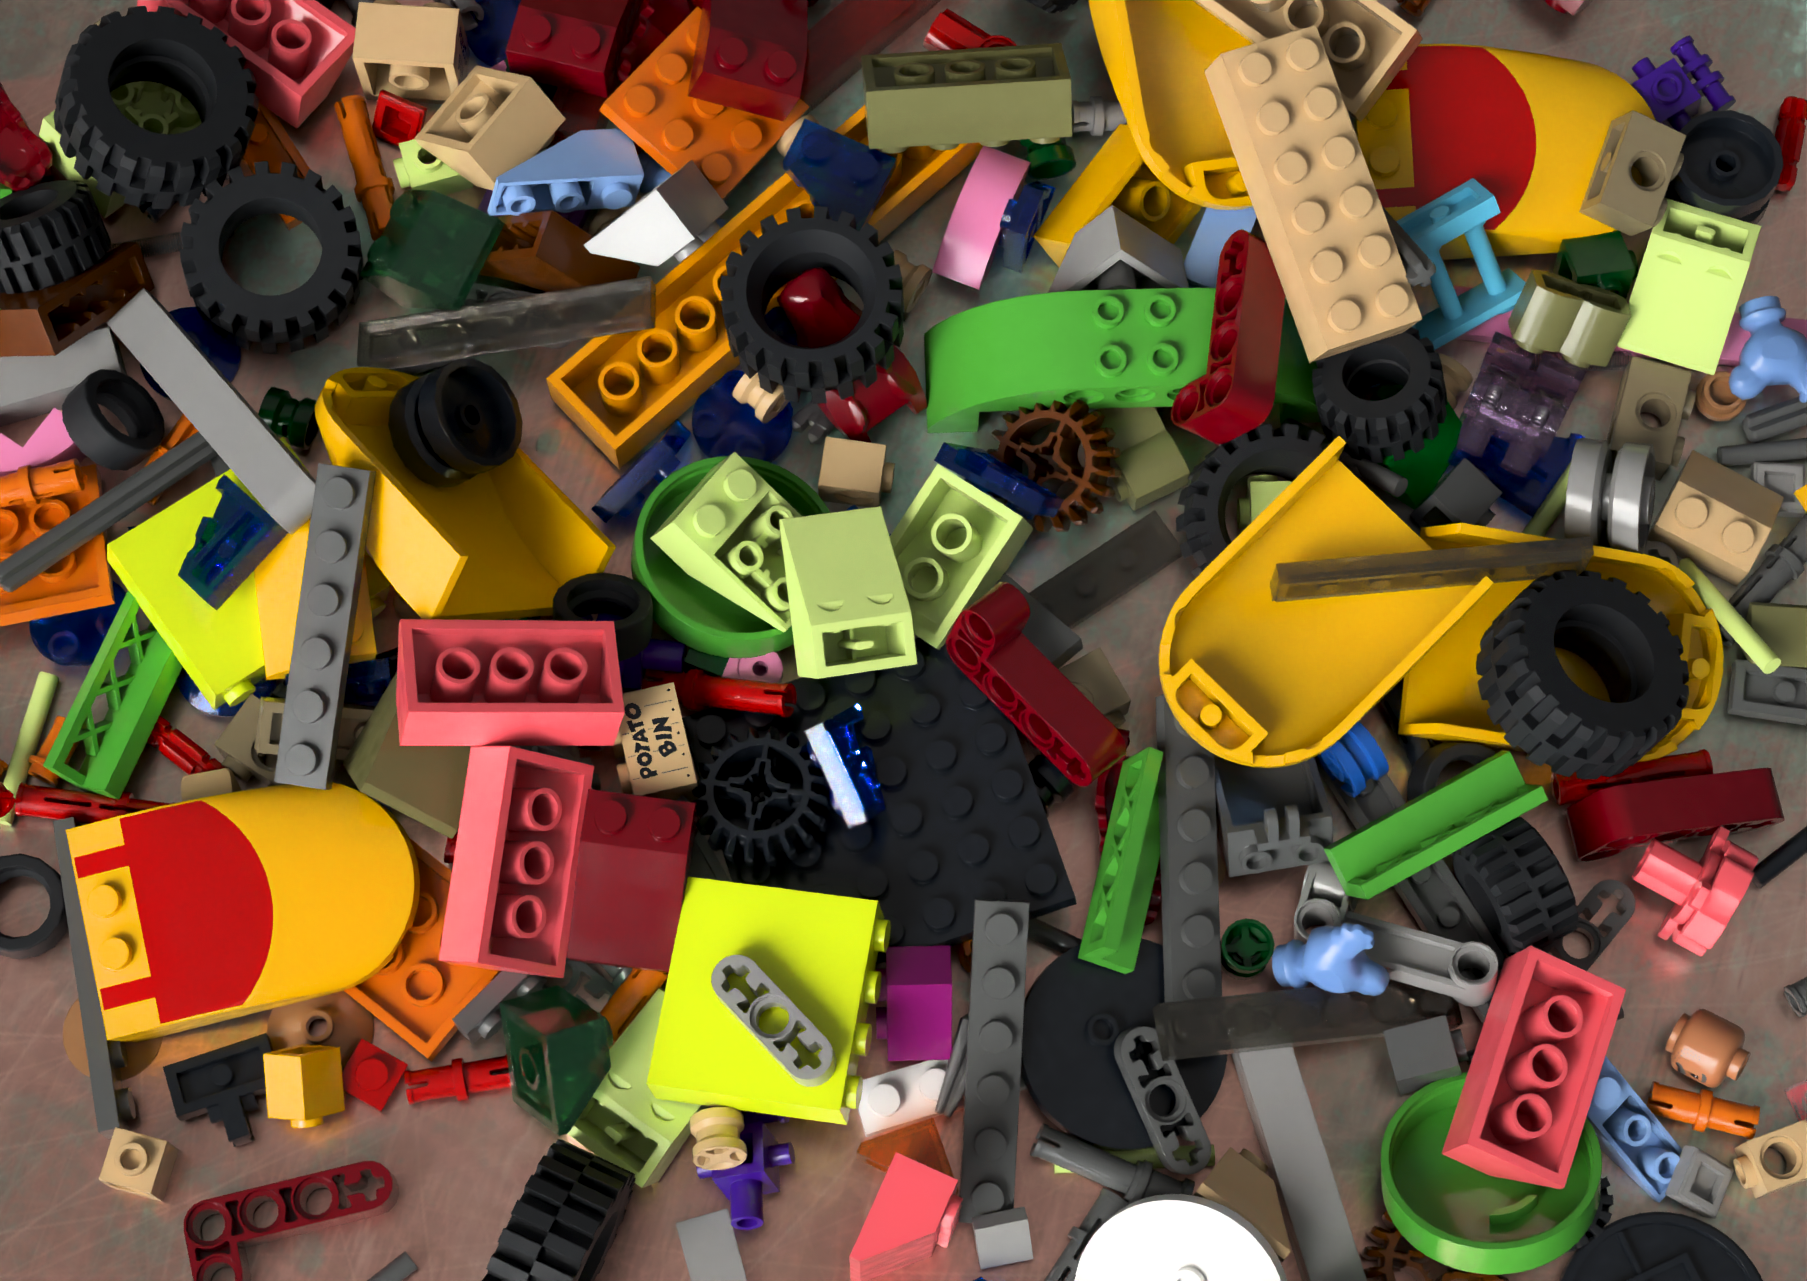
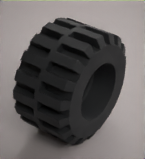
[0,180,111,294]
[1312,327,1448,463]
[1452,816,1578,956]

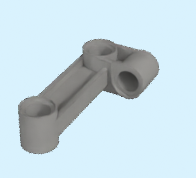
[1294,861,1498,1007]

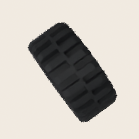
[54,6,259,209]
[1476,570,1689,779]

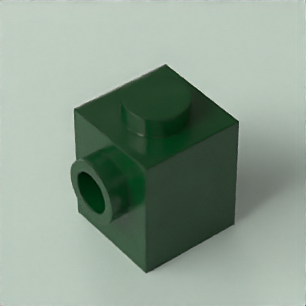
[1553,231,1638,299]

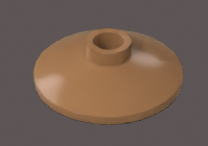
[267,991,374,1070]

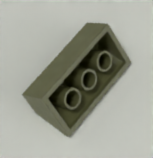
[861,43,1072,154]

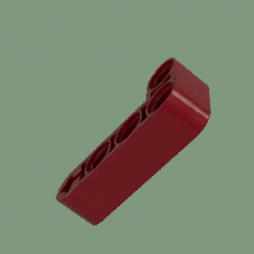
[1171,229,1286,445]
[946,582,1127,787]
[1565,768,1785,862]
[184,1161,399,1281]

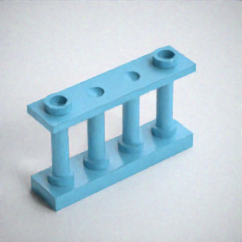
[1366,178,1526,389]

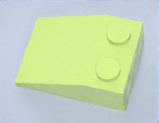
[890,463,1034,650]

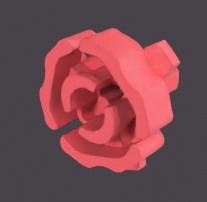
[1632,826,1759,957]

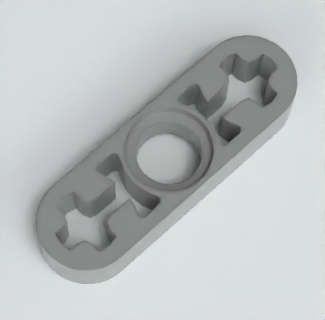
[711,955,836,1087]

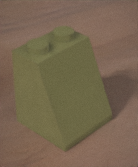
[342,672,471,839]

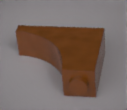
[444,210,640,315]
[0,242,155,357]

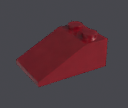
[506,0,636,98]
[688,0,808,122]
[567,789,698,973]

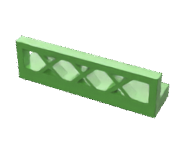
[43,590,183,799]
[1078,747,1163,974]
[1324,750,1549,900]

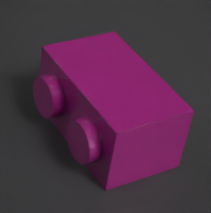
[875,946,952,1061]

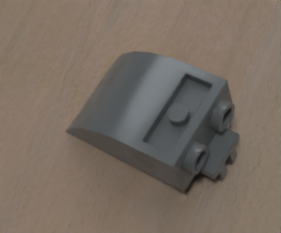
[1214,754,1333,877]

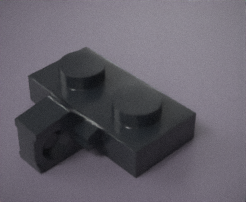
[163,1033,273,1147]

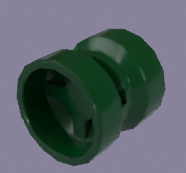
[1020,137,1076,180]
[258,387,319,450]
[1220,918,1275,980]

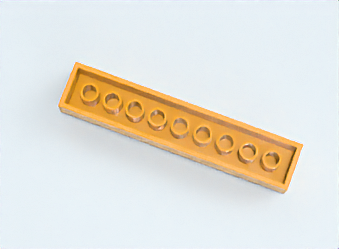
[546,105,983,469]

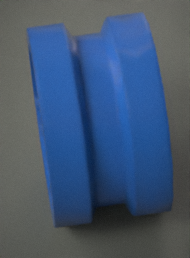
[1316,722,1389,797]

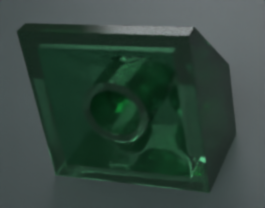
[360,190,505,310]
[500,985,613,1136]

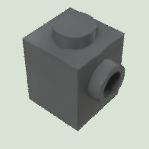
[1409,458,1503,528]
[1383,1015,1469,1095]

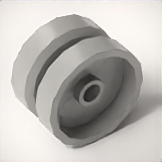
[1564,438,1656,554]

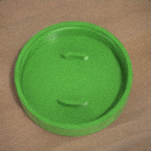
[631,456,831,658]
[1381,1072,1602,1275]

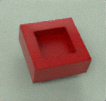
[342,1038,408,1112]

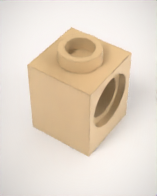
[818,437,895,507]
[1733,1119,1807,1199]
[99,1127,179,1202]

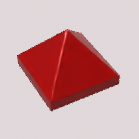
[372,89,428,147]

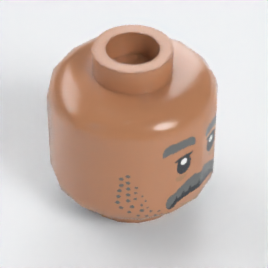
[1665,1009,1751,1088]

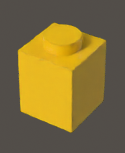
[263,1044,345,1128]

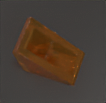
[856,1118,959,1196]

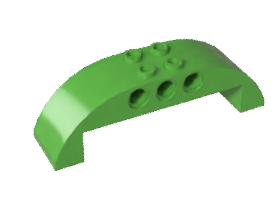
[924,288,1320,433]

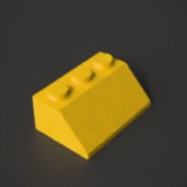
[1033,124,1203,268]
[249,518,377,680]

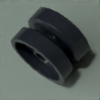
[1664,110,1784,224]
[388,358,523,488]

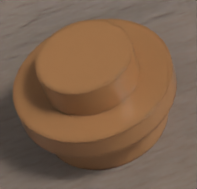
[1695,371,1747,422]

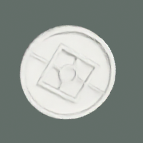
[1075,1194,1287,1281]

